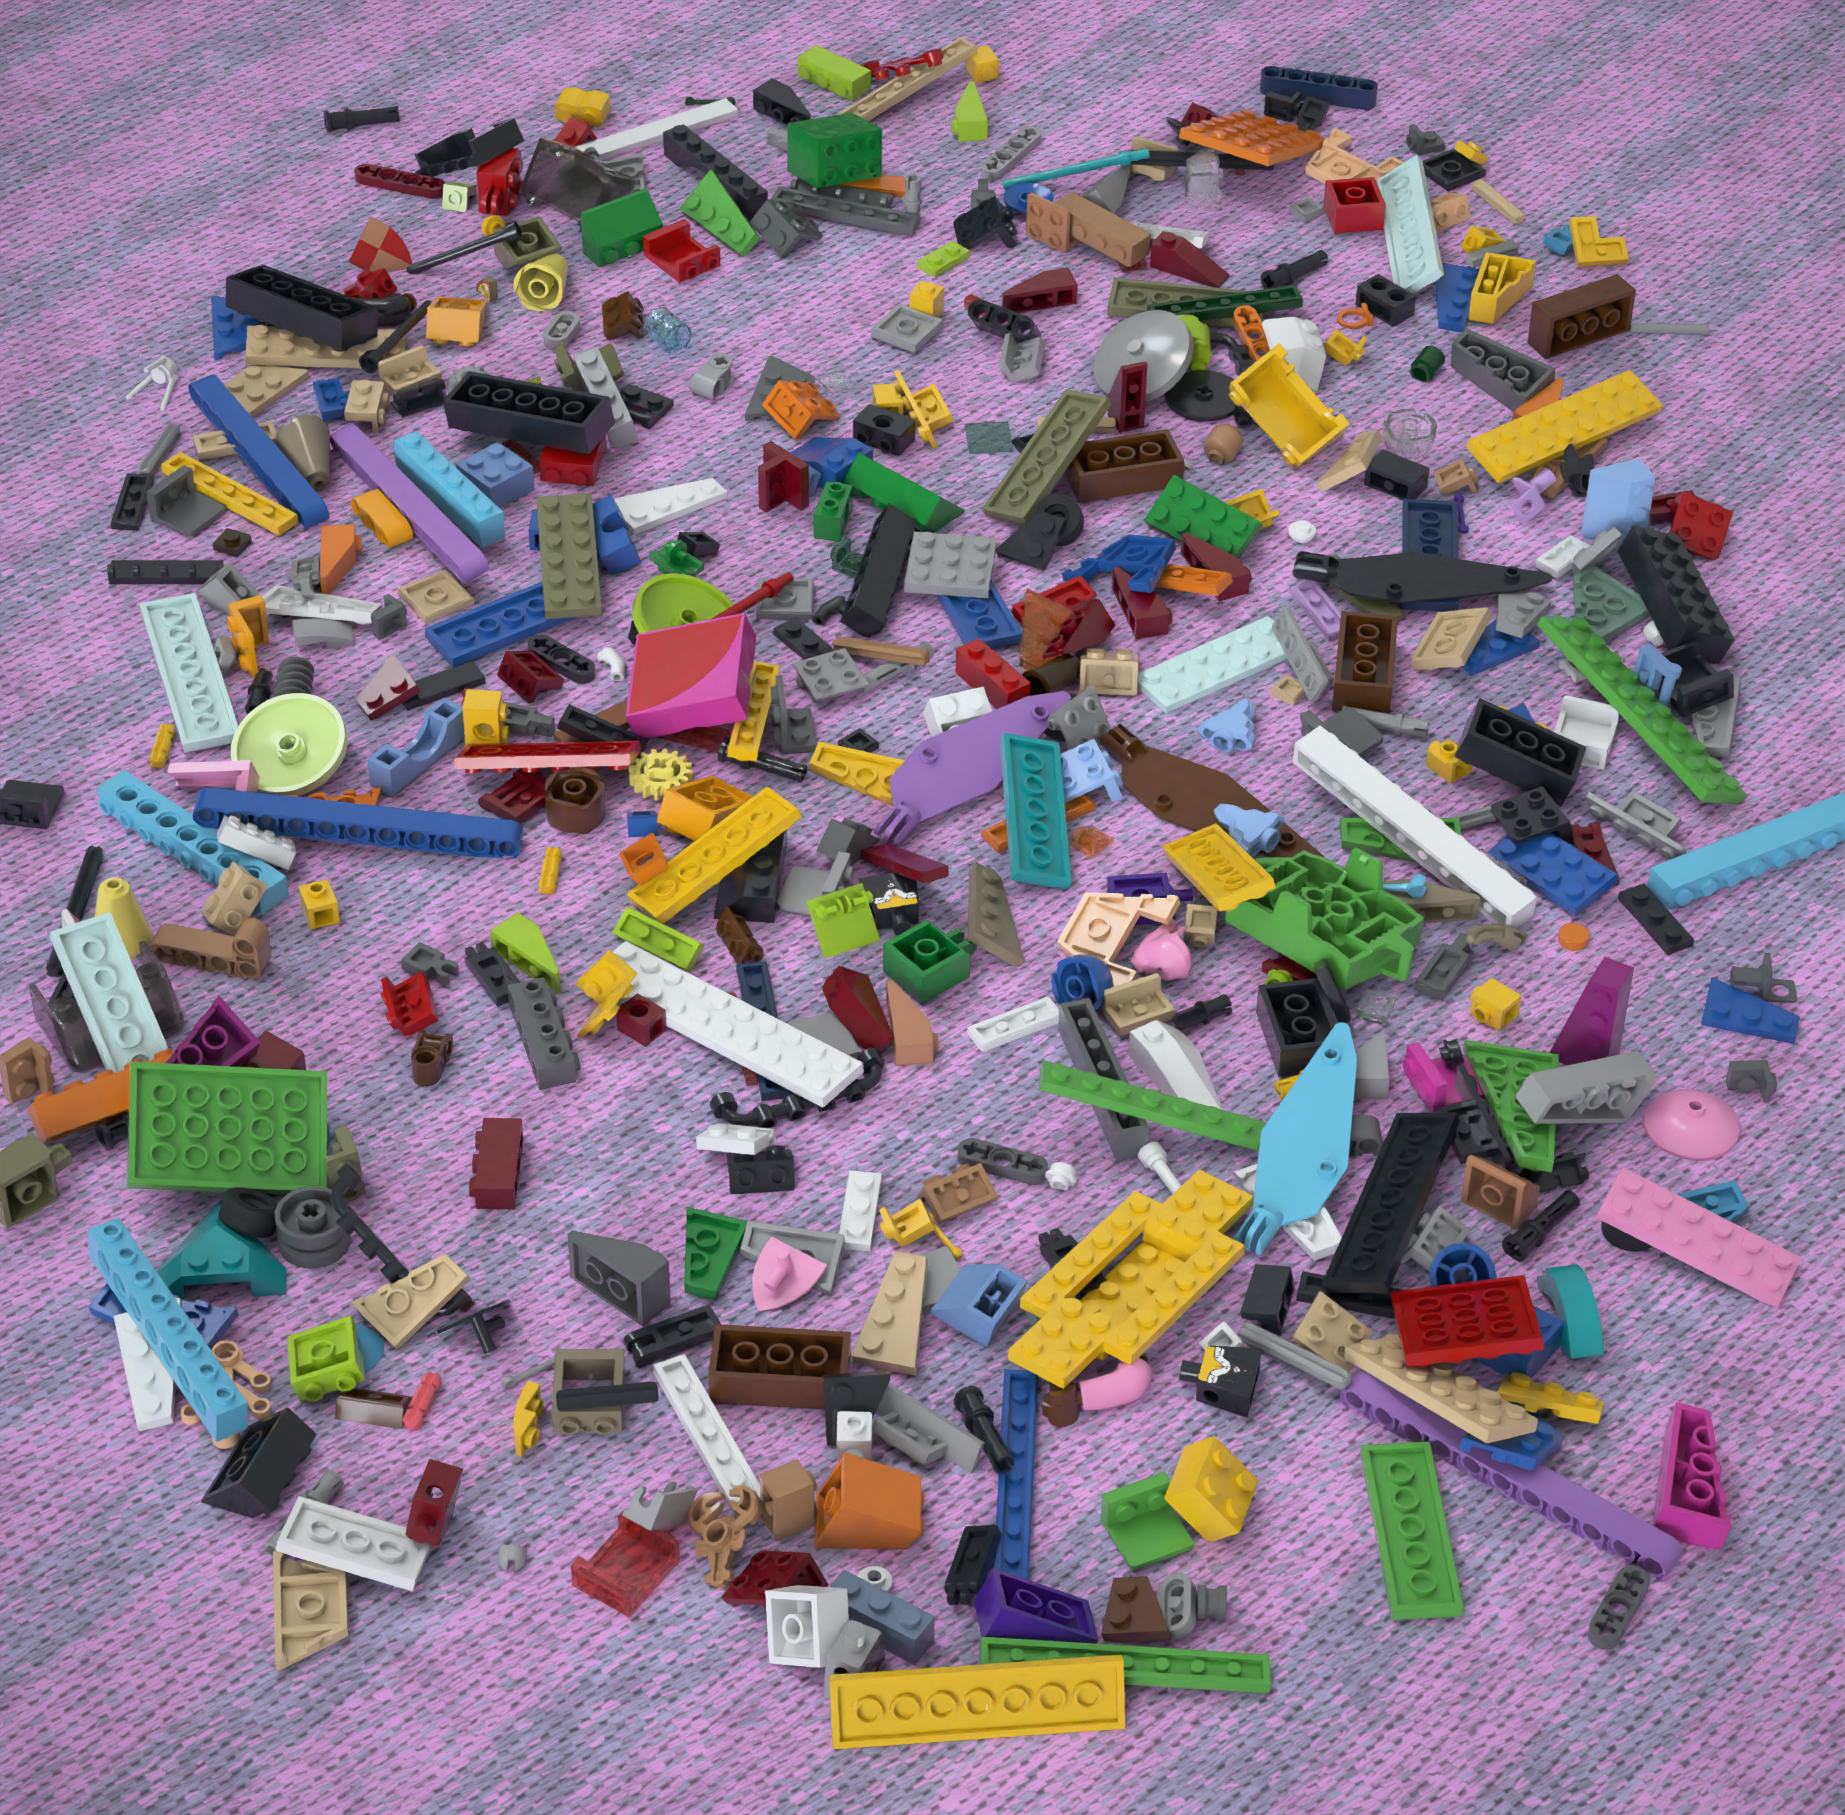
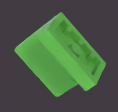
[1100,1472,1194,1571]

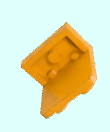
[226,595,269,678]

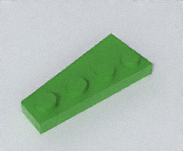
[1339,818,1461,862]

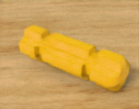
[149,723,175,769]
[538,846,562,894]

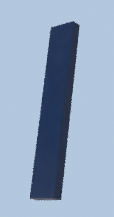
[736,961,793,1101]

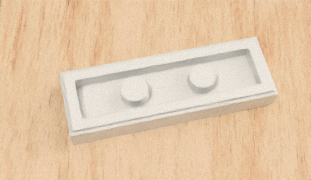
[967,996,1059,1052]

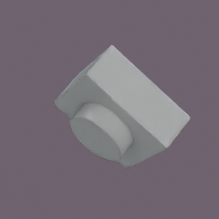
[214,636,236,676]

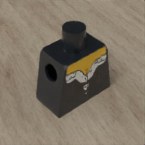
[859,873,919,936]
[1179,1345,1262,1417]

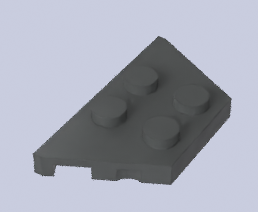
[745,356,815,421]

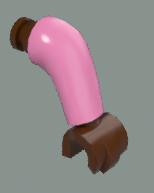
[1041,1353,1153,1427]

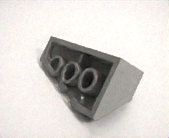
[1081,165,1131,215]

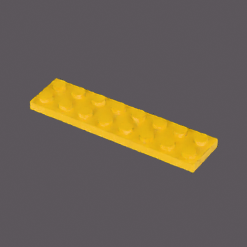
[1466,370,1663,484]
[829,1655,1125,1749]

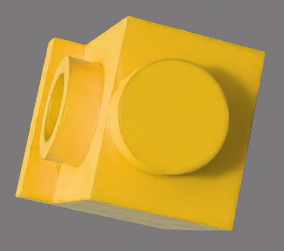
[873,383,903,415]
[1426,739,1472,783]

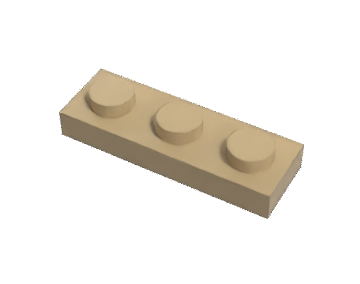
[193,421,277,461]

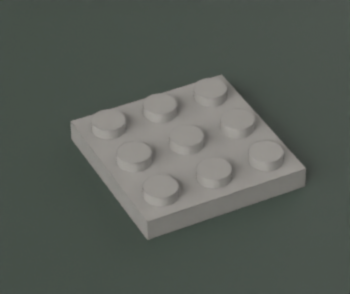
[904,532,997,599]

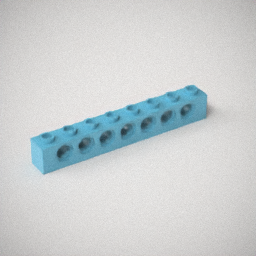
[97,770,289,915]
[88,1217,248,1442]

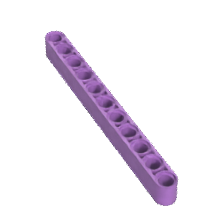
[330,423,490,584]
[1340,1369,1683,1581]

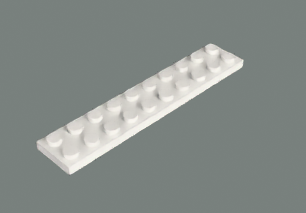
[613,941,864,1108]

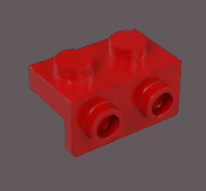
[343,268,397,298]
[380,971,439,1036]

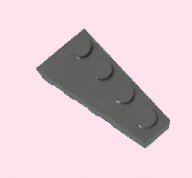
[1451,328,1555,411]

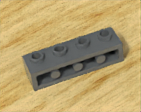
[508,977,580,1090]

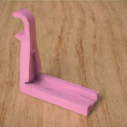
[168,760,260,792]

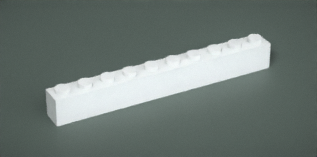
[1293,726,1537,928]

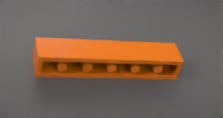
[28,1048,174,1145]

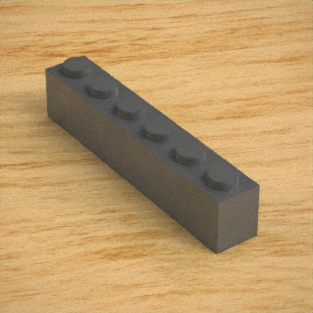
[1058,998,1149,1162]

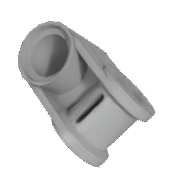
[690,353,734,401]

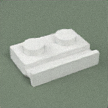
[696,1123,776,1155]

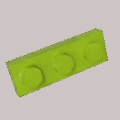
[612,906,705,973]

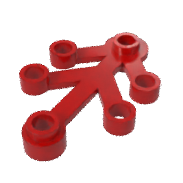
[860,48,944,80]

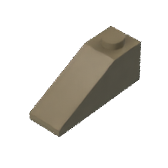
[1383,879,1480,923]

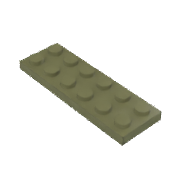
[1107,278,1264,328]
[982,389,1112,524]
[536,493,602,619]

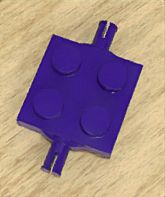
[1106,873,1193,925]

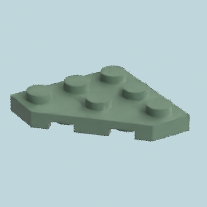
[1573,565,1650,642]

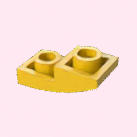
[513,1380,544,1458]

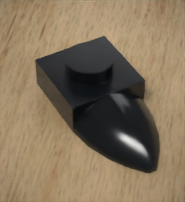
[1296,96,1330,132]

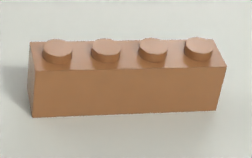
[1055,192,1151,267]

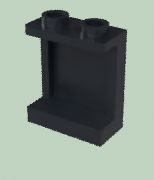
[1658,640,1734,717]

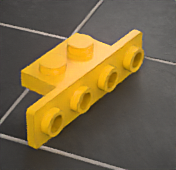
[893,369,954,449]

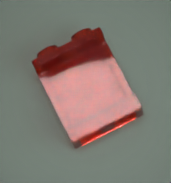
[571,1511,680,1618]

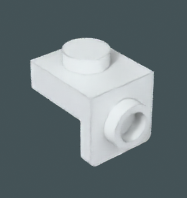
[837,1411,872,1462]

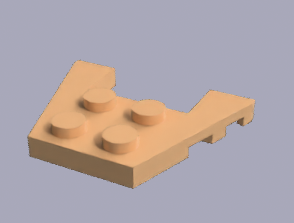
[1305,128,1404,184]
[1057,892,1181,986]

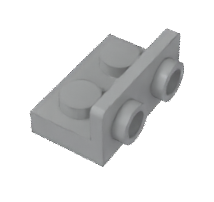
[1401,1205,1470,1271]

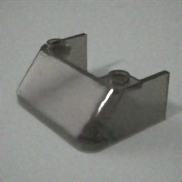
[29,941,185,1073]

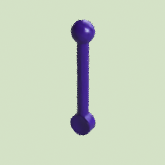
[1453,494,1469,533]

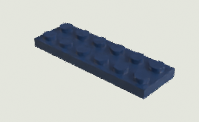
[1402,498,1459,612]

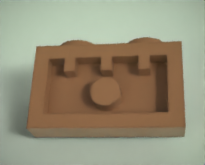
[0,1037,55,1104]
[917,1163,998,1224]

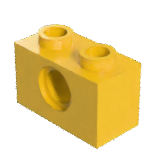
[462,689,509,746]

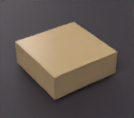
[1270,674,1306,706]

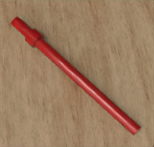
[710,572,794,620]

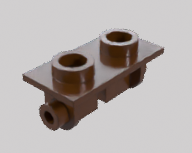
[716,906,763,964]

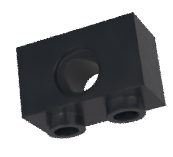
[853,404,916,456]

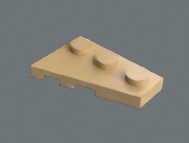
[350,1254,471,1350]

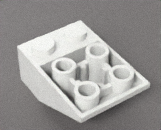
[923,687,992,737]

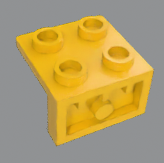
[575,949,638,1038]

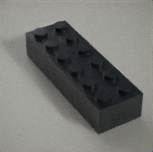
[226,264,378,352]
[443,371,615,454]
[1617,525,1735,664]

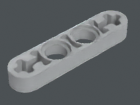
[981,126,1041,181]

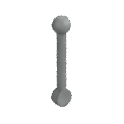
[501,1355,555,1390]

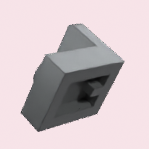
[1406,124,1445,155]
[371,594,407,640]
[1726,1060,1777,1103]

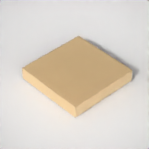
[397,570,475,624]

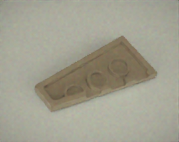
[968,862,1025,967]

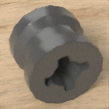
[1196,1584,1227,1622]

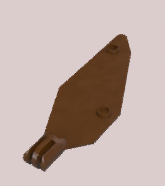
[1099,723,1324,857]

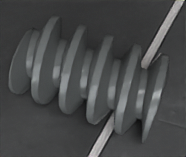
[273,657,315,698]

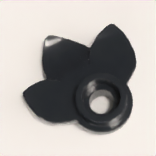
[1560,443,1594,497]

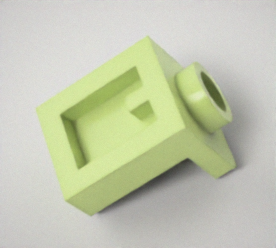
[442,181,477,212]

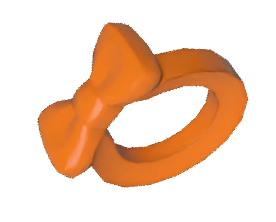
[1337,303,1373,329]

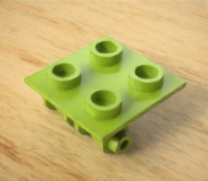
[806,883,880,958]

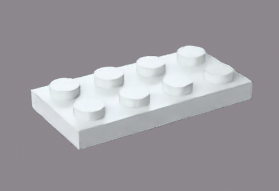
[276,1496,432,1591]

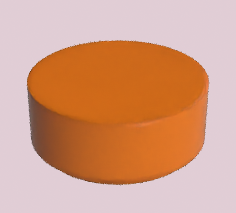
[1558,923,1590,951]

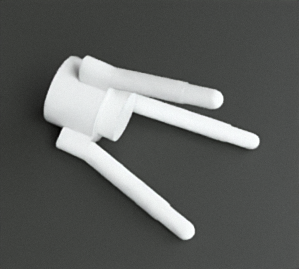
[126,355,179,411]

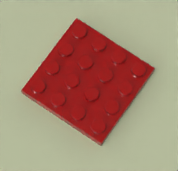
[1391,1275,1544,1368]

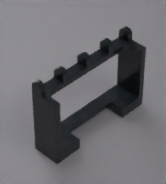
[415,118,524,177]

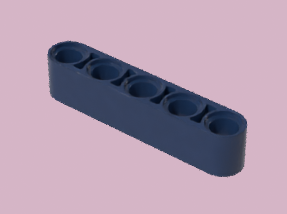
[1260,66,1378,110]

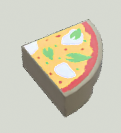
[476,277,498,302]

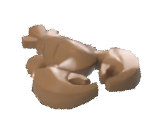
[688,1485,762,1588]

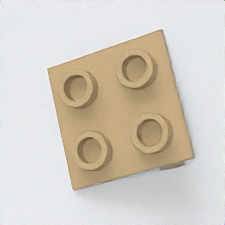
[1292,1291,1373,1371]

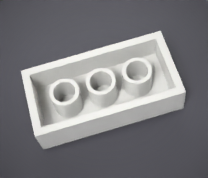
[217,815,296,870]

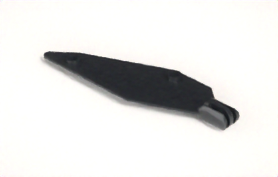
[1293,551,1553,604]

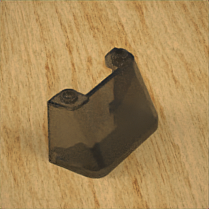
[518,138,637,232]

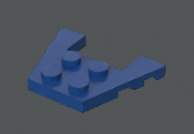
[1061,534,1176,593]

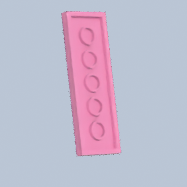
[1596,1167,1802,1307]

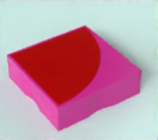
[625,613,756,739]

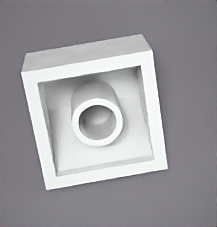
[765,1585,849,1668]

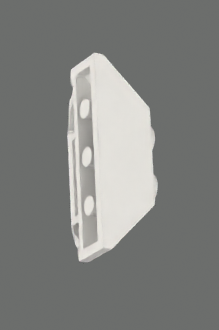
[1262,317,1326,393]

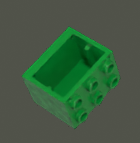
[787,112,882,188]

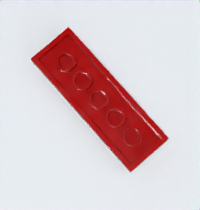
[455,741,641,773]

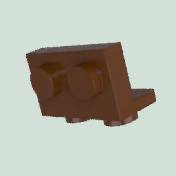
[602,291,645,340]

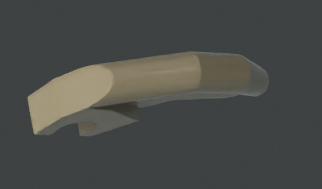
[1466,924,1528,951]

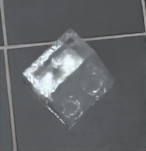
[1184,146,1223,214]

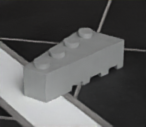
[1515,1051,1659,1124]

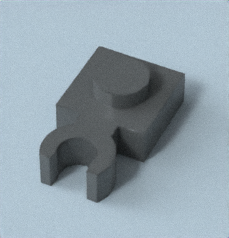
[401,942,459,985]

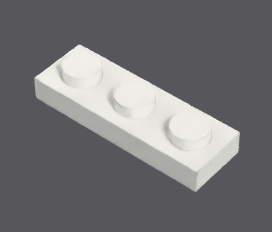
[839,1170,882,1252]

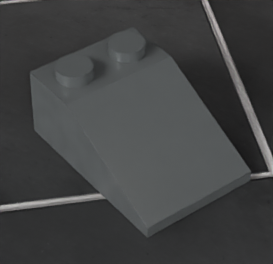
[568,1230,671,1326]

